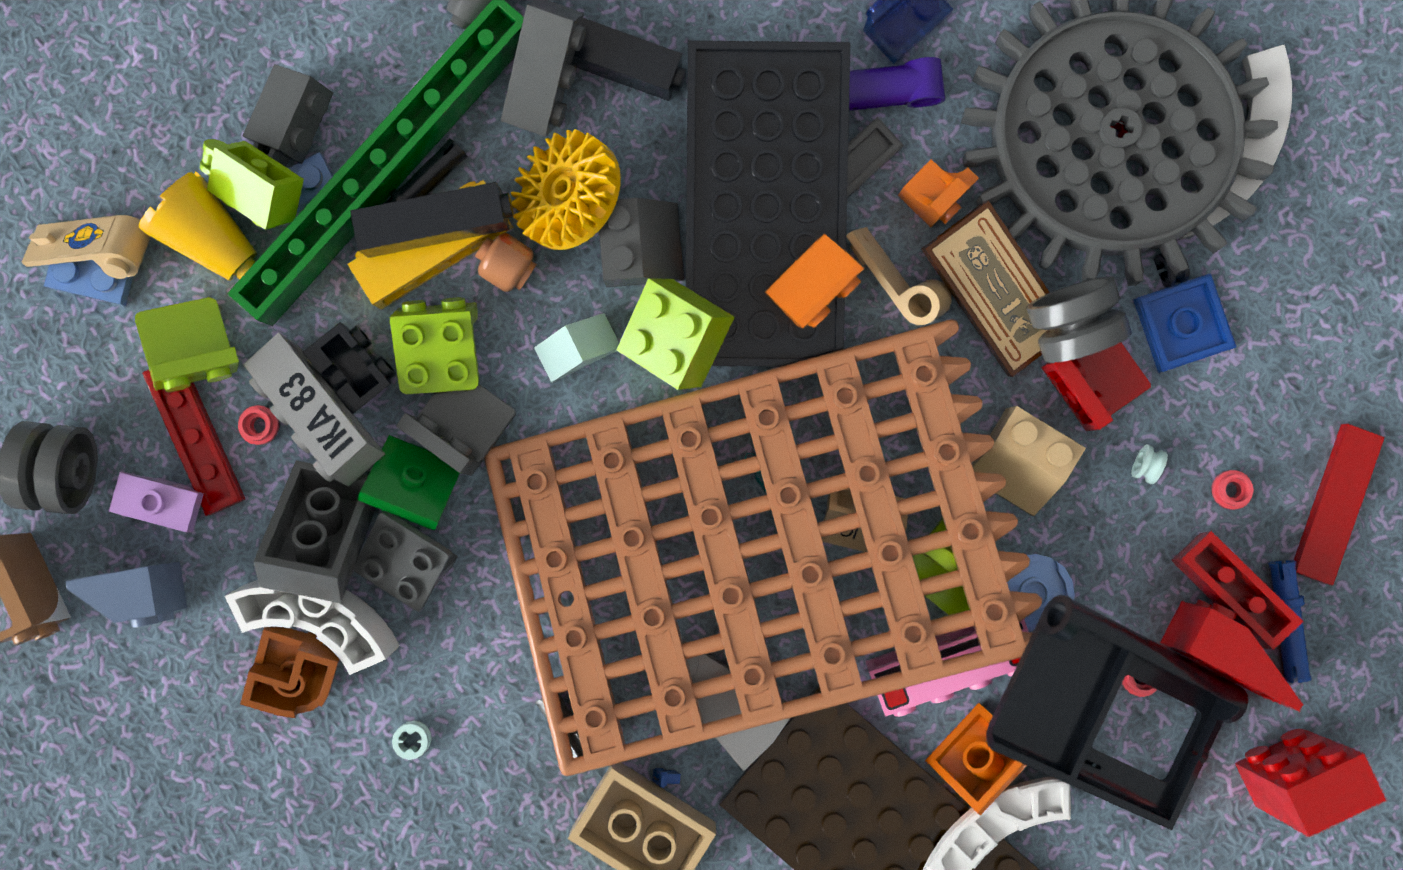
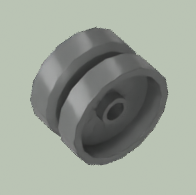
[1026,276,1132,363]
[0,421,98,514]

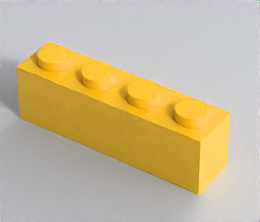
[347,180,514,310]

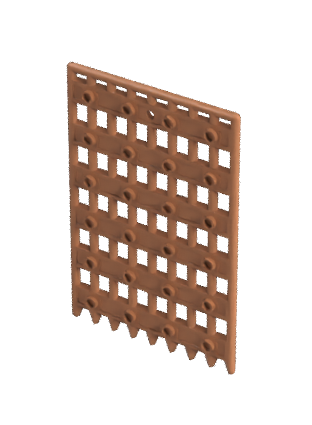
[484,319,1042,776]

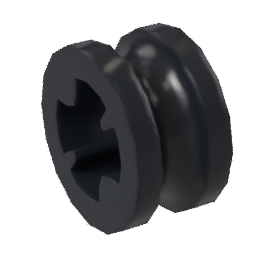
[1154,253,1190,288]

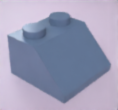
[65,562,187,628]

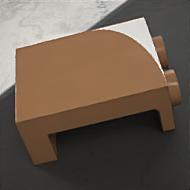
[0,533,71,646]

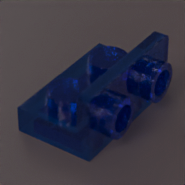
[863,0,953,64]

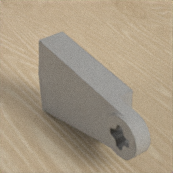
[682,641,790,771]

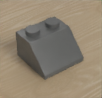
[599,198,684,288]

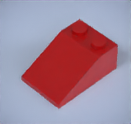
[1160,599,1303,712]

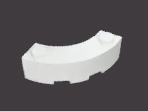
[225,580,400,675]

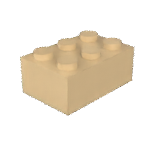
[568,762,716,870]

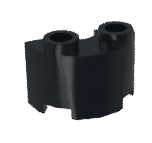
[303,322,396,414]

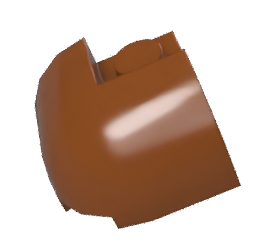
[240,626,340,718]

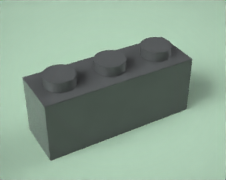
[501,0,586,137]

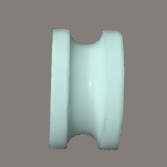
[1131,444,1168,484]
[392,720,432,760]

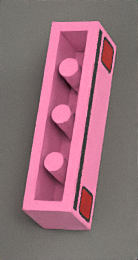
[865,619,1029,717]

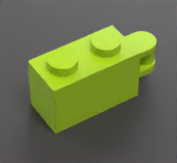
[200,139,304,229]

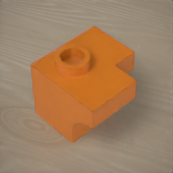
[898,159,979,227]

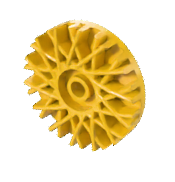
[511,129,621,250]

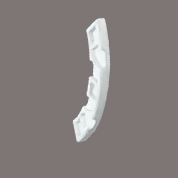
[1179,44,1292,240]
[923,777,1071,870]

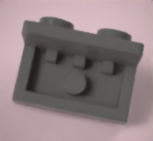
[354,510,458,612]

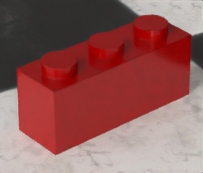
[1171,531,1304,650]

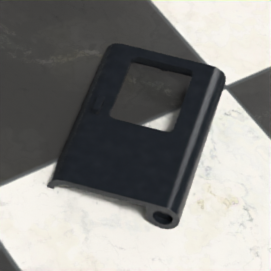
[986,595,1248,830]

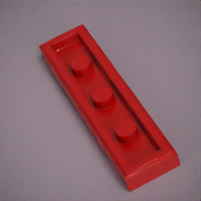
[142,370,246,516]
[1294,424,1385,586]

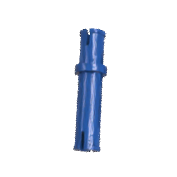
[1268,560,1312,683]

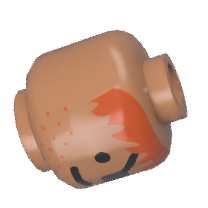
[475,233,537,292]

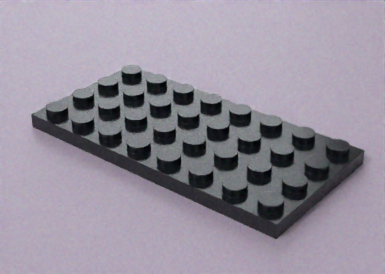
[686,40,851,367]

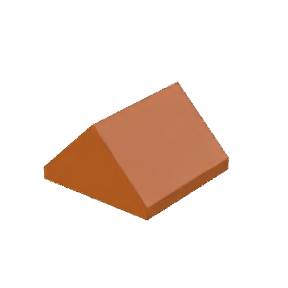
[925,703,1027,816]

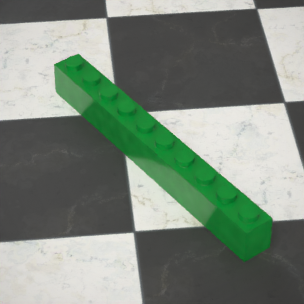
[227,0,524,326]

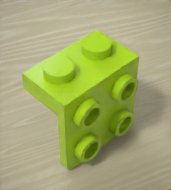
[135,297,239,392]
[389,297,479,394]

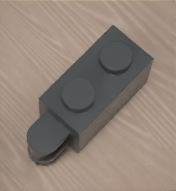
[243,64,333,167]

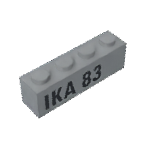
[243,332,385,487]

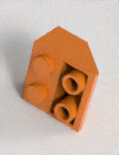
[764,234,864,328]

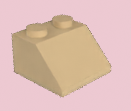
[972,406,1086,516]

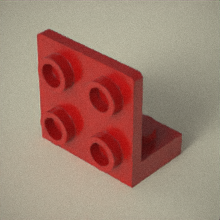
[1041,342,1151,431]

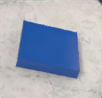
[1133,273,1237,373]

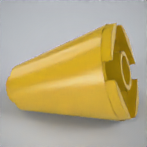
[139,171,257,281]

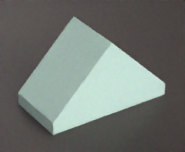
[534,313,619,383]

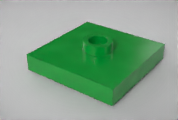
[358,435,460,531]

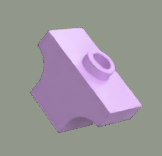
[109,472,204,533]

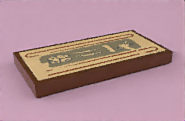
[921,201,1050,377]

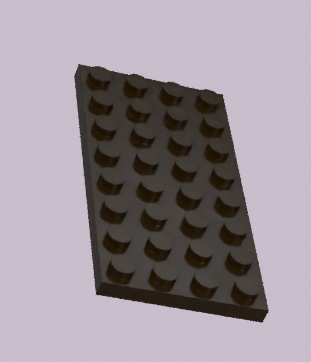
[719,685,1040,870]

